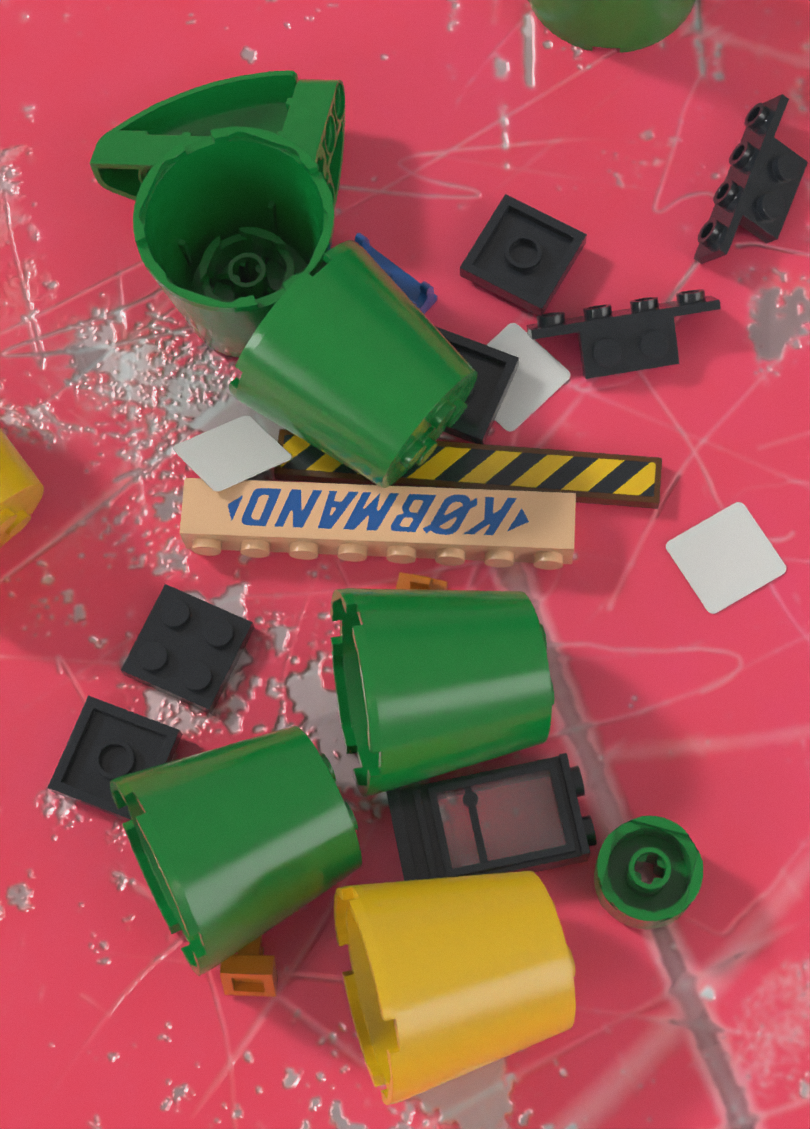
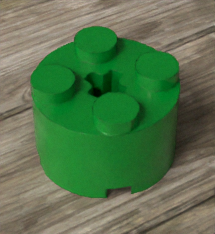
[594,816,703,929]

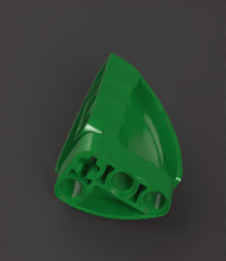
[89,70,345,210]

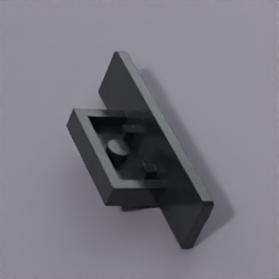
[694,94,808,264]
[526,289,721,379]

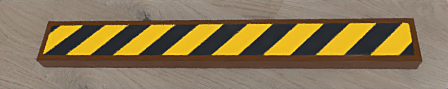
[274,429,662,509]

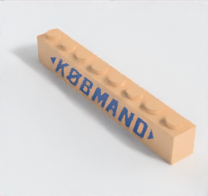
[180,478,576,570]

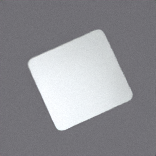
[487,323,570,432]
[173,416,291,491]
[666,502,786,614]

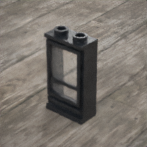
[386,753,597,881]

